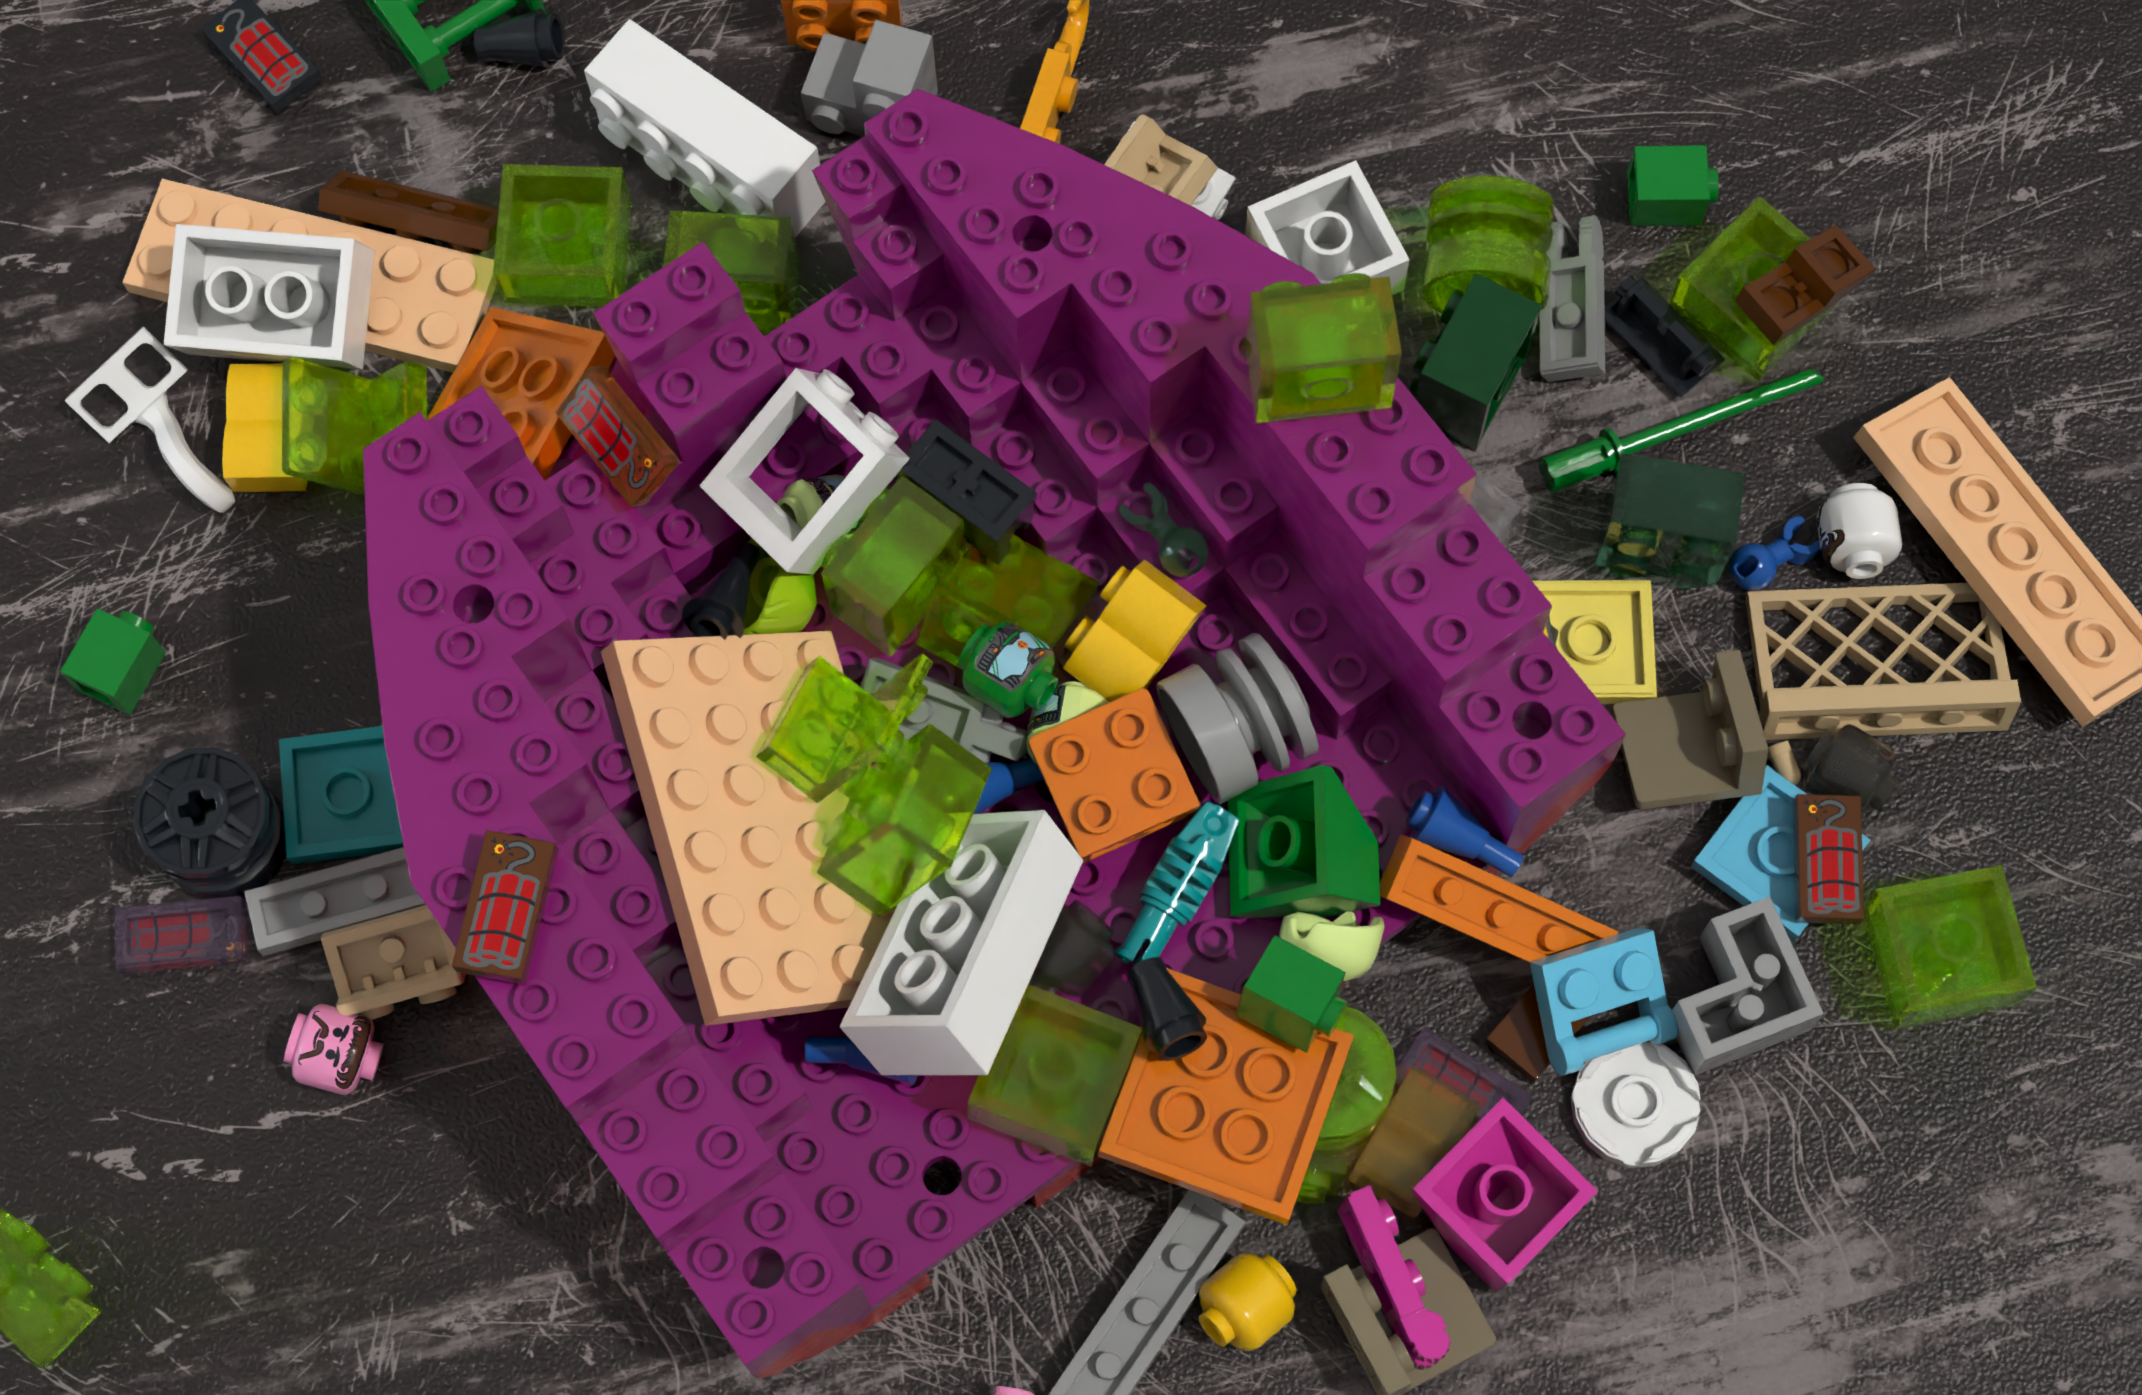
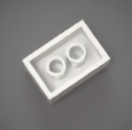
[164,224,375,370]

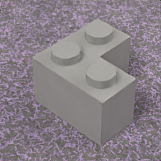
[801,19,938,137]
[1672,896,1824,1076]

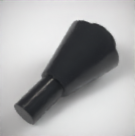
[682,542,760,640]

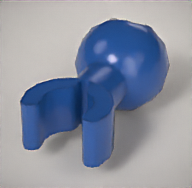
[1728,516,1820,591]

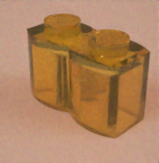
[1348,1065,1482,1220]

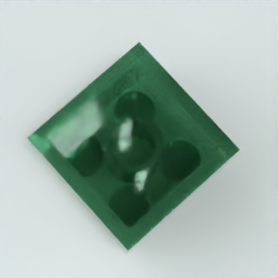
[1595,453,1746,588]

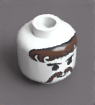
[1816,483,1902,579]

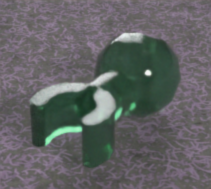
[1119,483,1208,577]

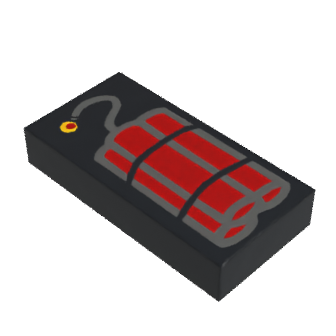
[201,0,322,114]

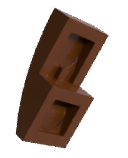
[1734,224,1876,346]

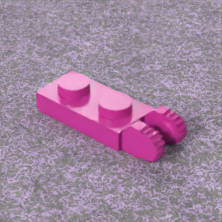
[1337,1185,1452,1370]

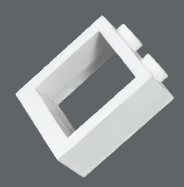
[700,368,910,575]

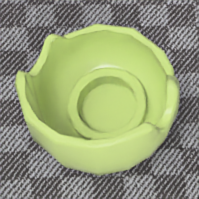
[1279,911,1385,981]

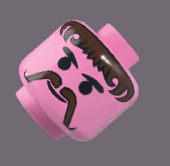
[283,1004,384,1095]

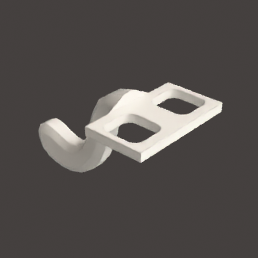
[65,326,236,513]

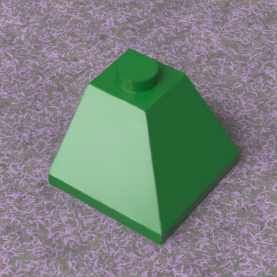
[1228,765,1380,918]

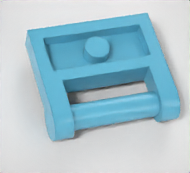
[1530,927,1678,1076]

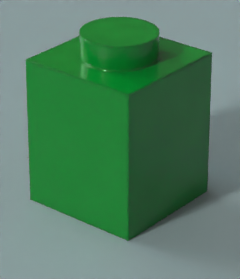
[1627,145,1719,226]
[60,608,167,716]
[1236,935,1348,1053]

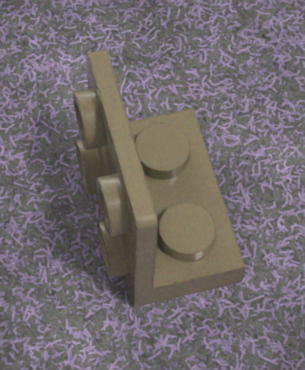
[1612,649,1768,809]
[1320,1228,1496,1395]

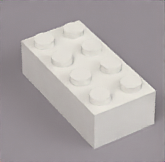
[584,19,826,252]
[840,810,1083,1075]

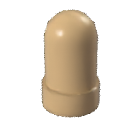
[1767,741,1801,785]

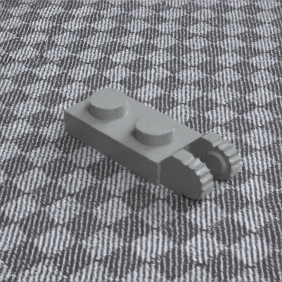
[1539,215,1605,382]

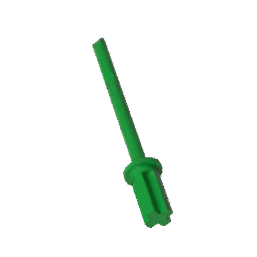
[1539,369,1825,492]

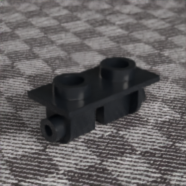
[1605,276,1725,398]

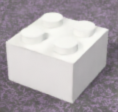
[1245,160,1409,314]

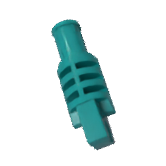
[1114,800,1240,966]

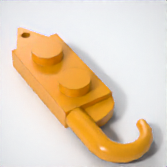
[1020,0,1090,144]

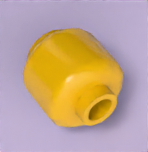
[1199,1252,1297,1351]

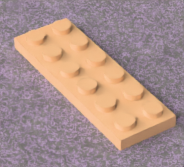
[122,179,501,373]
[1853,377,2142,727]

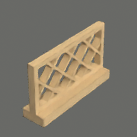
[1745,583,2021,740]

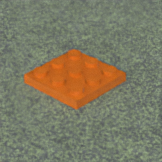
[426,307,616,480]
[1098,968,1354,1226]

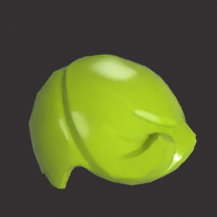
[743,538,817,635]

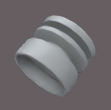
[1156,633,1319,804]

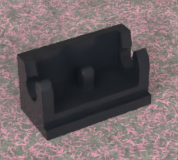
[896,419,1038,565]

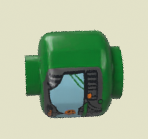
[958,621,1058,718]

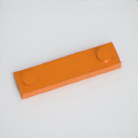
[1380,834,1619,963]

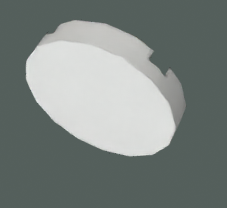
[1570,1041,1701,1168]

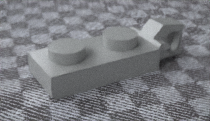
[853,658,1028,763]

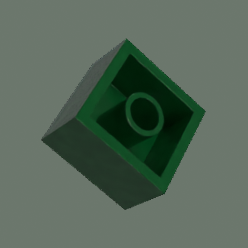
[1409,273,1542,452]

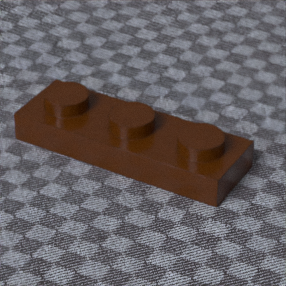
[318,170,509,253]

